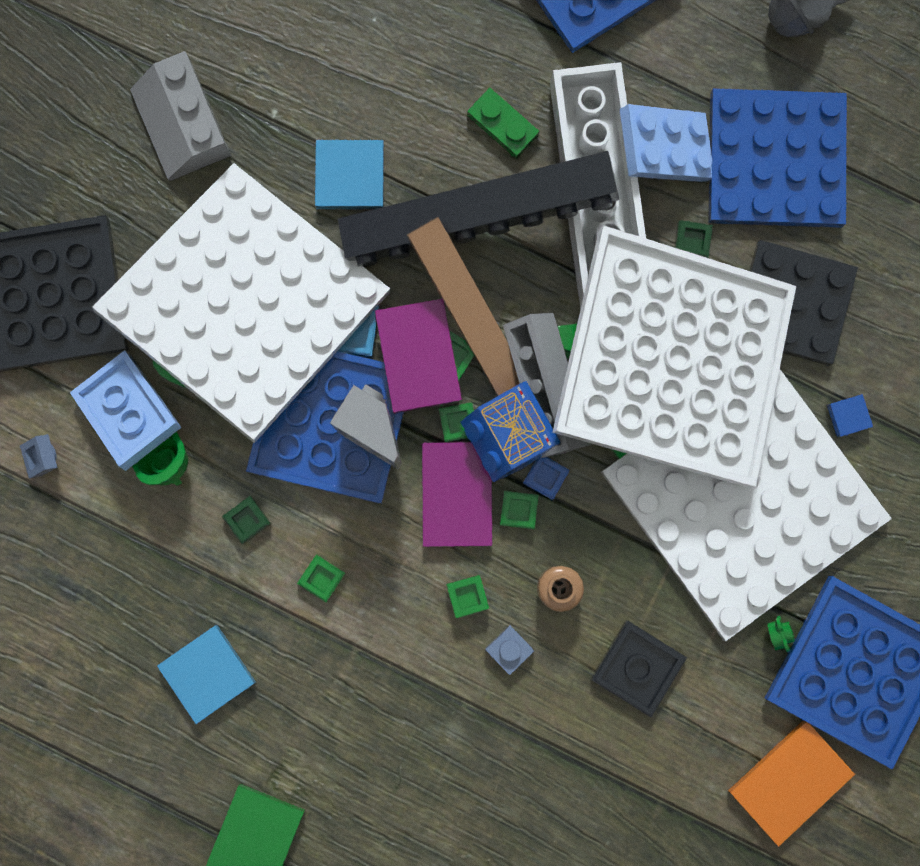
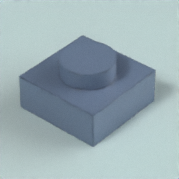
[20,434,58,479]
[485,625,534,675]

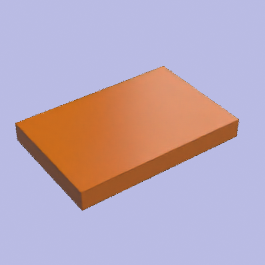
[728,720,855,847]

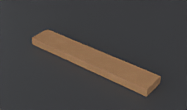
[407,217,520,396]

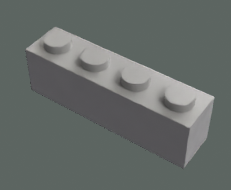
[503,313,591,458]

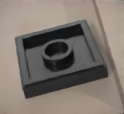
[591,620,687,718]

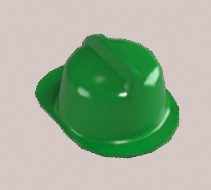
[132,431,189,486]

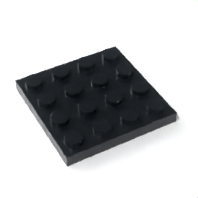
[0,215,129,372]

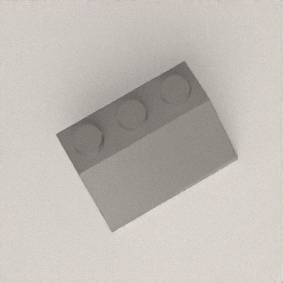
[130,51,231,181]
[330,385,402,469]

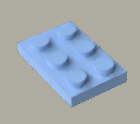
[620,104,712,182]
[70,350,181,471]

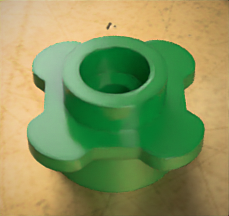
[767,616,795,652]

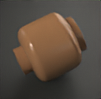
[537,566,584,612]

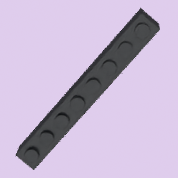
[338,151,620,267]

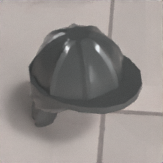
[768,0,849,37]

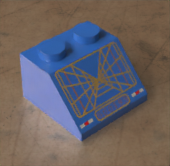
[460,381,561,482]

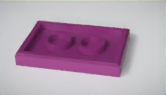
[375,299,462,414]
[422,442,492,547]

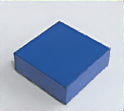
[827,394,873,438]
[522,457,570,500]

